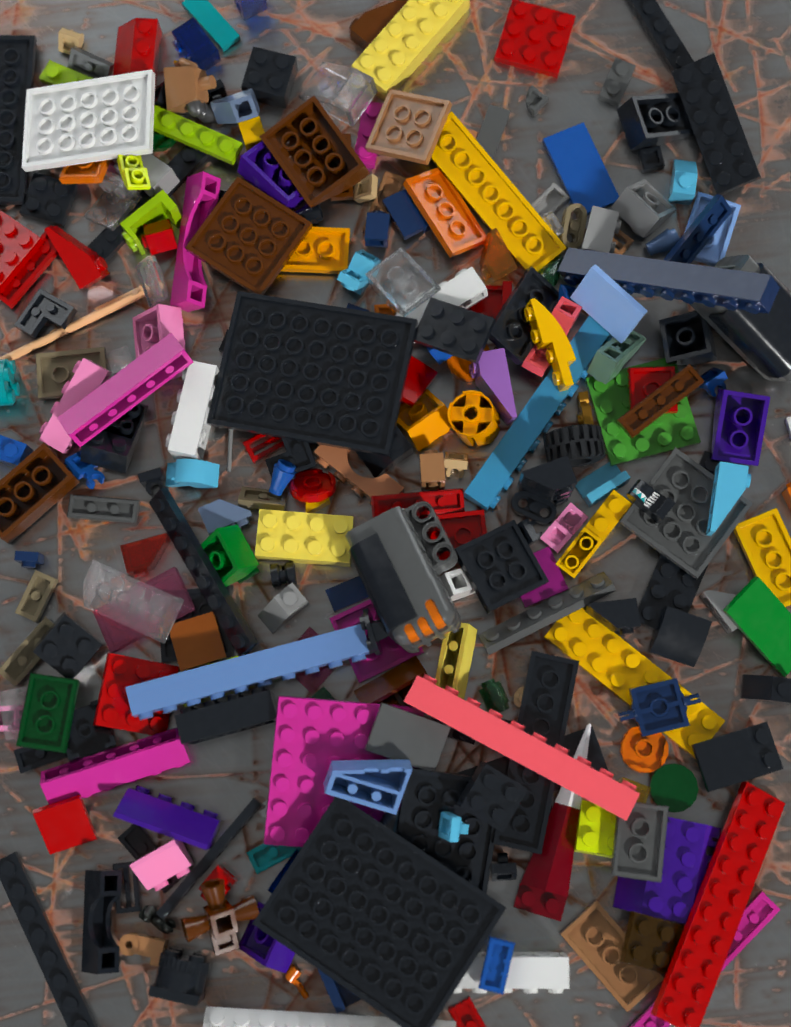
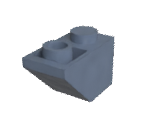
[210,88,260,124]
[198,499,254,535]

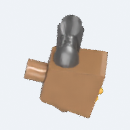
[163,58,216,123]

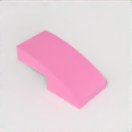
[540,502,589,553]

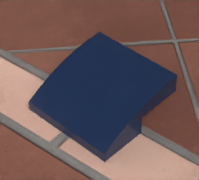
[382,189,431,240]

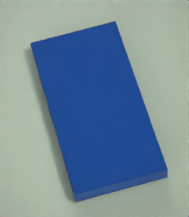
[542,122,619,216]

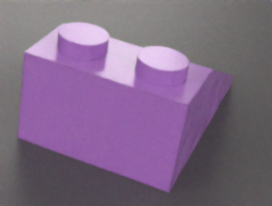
[469,348,517,425]

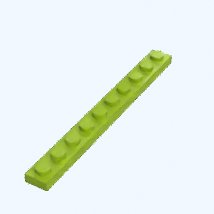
[39,60,244,165]

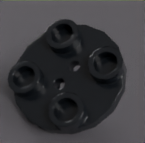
[359,608,388,656]

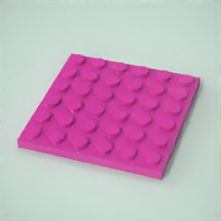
[263,696,424,847]

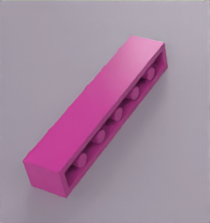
[58,333,193,447]
[40,727,190,804]

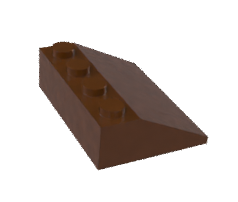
[260,95,370,208]

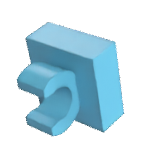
[438,812,469,842]

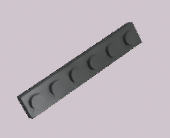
[478,571,616,655]

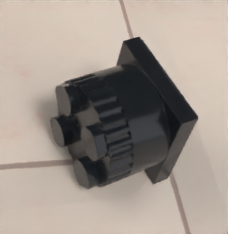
[148,947,210,1006]

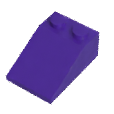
[711,389,770,466]

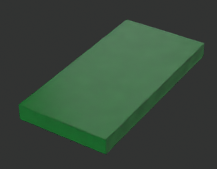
[723,576,791,677]

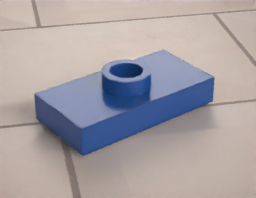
[478,936,515,995]

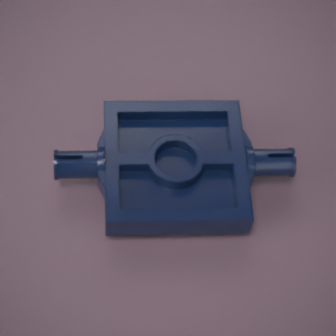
[618,678,701,737]

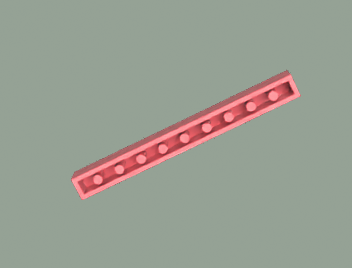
[404,674,640,821]

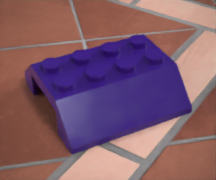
[612,817,722,924]

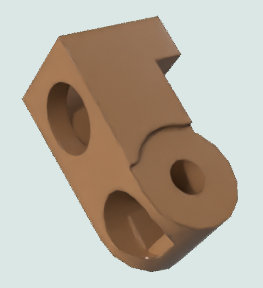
[118,932,169,967]

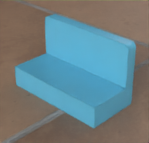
[575,462,631,508]

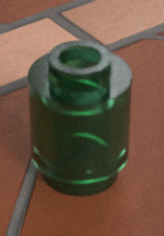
[478,678,510,713]

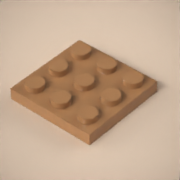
[365,89,452,165]

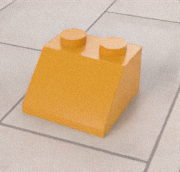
[396,389,452,451]

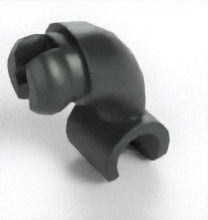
[139,905,176,934]

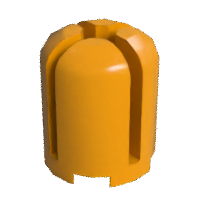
[447,390,501,447]

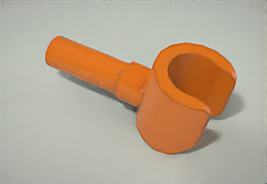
[285,964,309,1000]

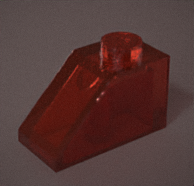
[120,533,171,578]

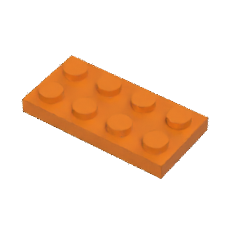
[403,167,488,258]

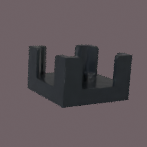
[66,700,116,762]

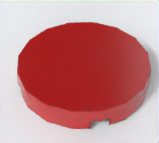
[290,468,336,503]

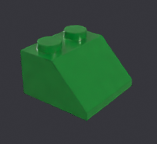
[201,524,259,587]

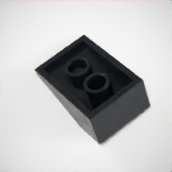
[617,93,695,151]
[691,722,784,792]

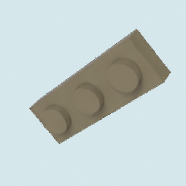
[0,616,54,687]

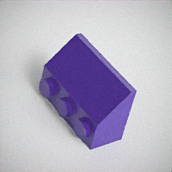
[237,141,304,211]

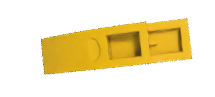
[524,298,576,392]
[556,489,632,578]

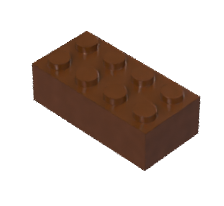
[0,443,80,544]

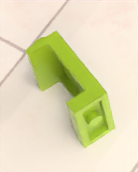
[120,189,182,256]

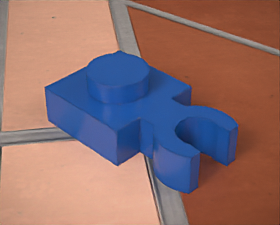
[64,450,105,489]

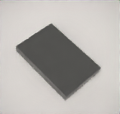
[364,702,451,771]
[610,802,669,883]

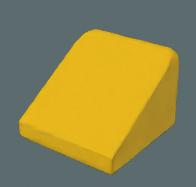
[306,497,330,513]

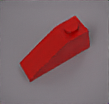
[44,226,110,289]

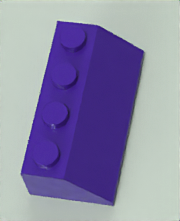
[113,785,222,850]

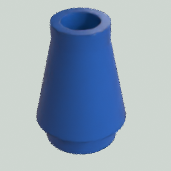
[269,459,296,496]

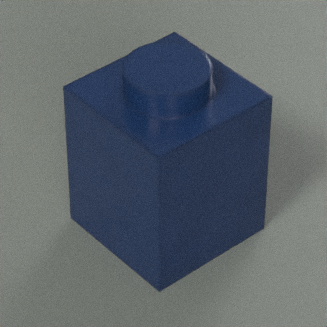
[365,210,390,248]

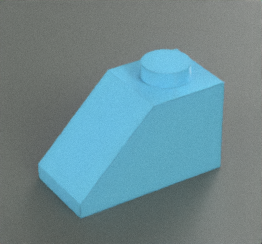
[668,159,698,205]

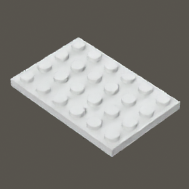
[22,69,155,172]

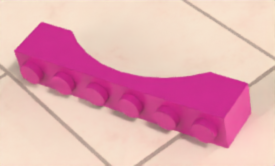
[170,171,221,312]

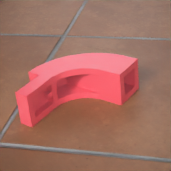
[521,296,582,378]

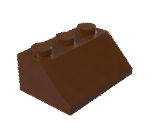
[354,655,428,714]

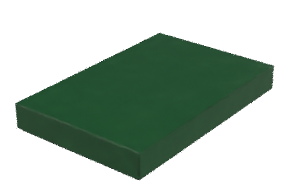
[16,673,80,753]

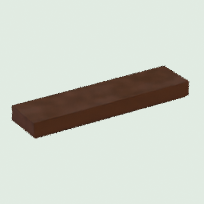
[616,364,705,439]

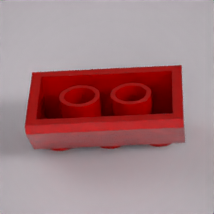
[113,18,162,90]

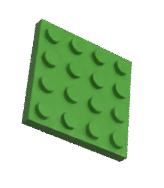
[585,358,701,466]

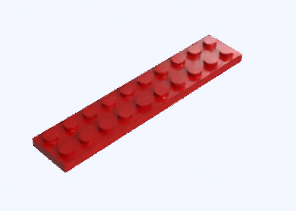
[650,781,786,1027]

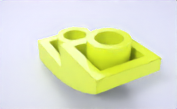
[117,154,151,190]

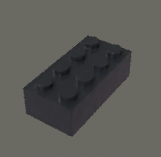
[174,687,277,746]

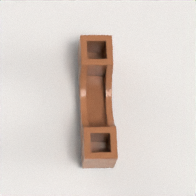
[314,444,404,506]

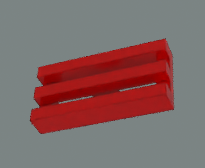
[243,434,285,463]

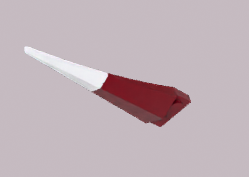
[513,723,591,922]

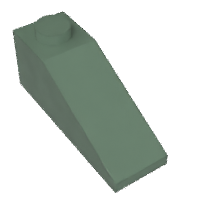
[587,330,646,384]

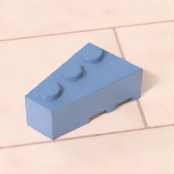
[323,759,412,815]

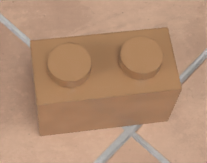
[419,450,445,491]

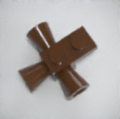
[181,878,259,956]

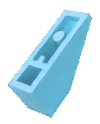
[706,461,751,536]

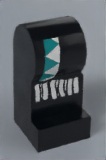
[626,479,675,524]

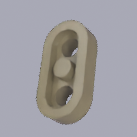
[559,203,587,249]

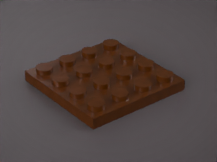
[185,176,313,295]

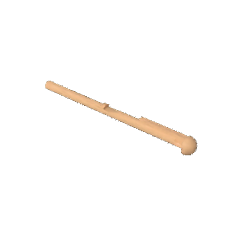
[0,284,152,361]

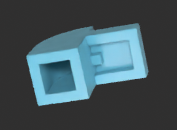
[337,249,381,295]
[165,459,220,489]

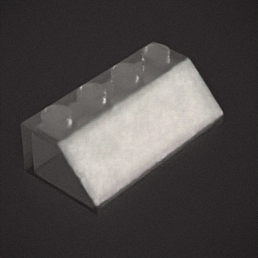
[83,560,184,644]

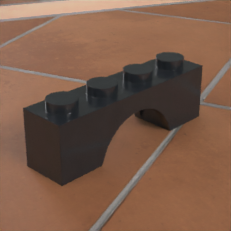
[81,869,122,974]

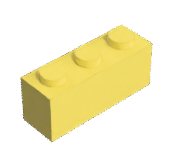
[435,623,478,700]

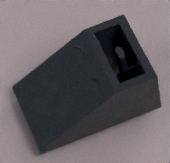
[81,403,148,474]

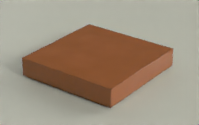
[167,611,227,672]

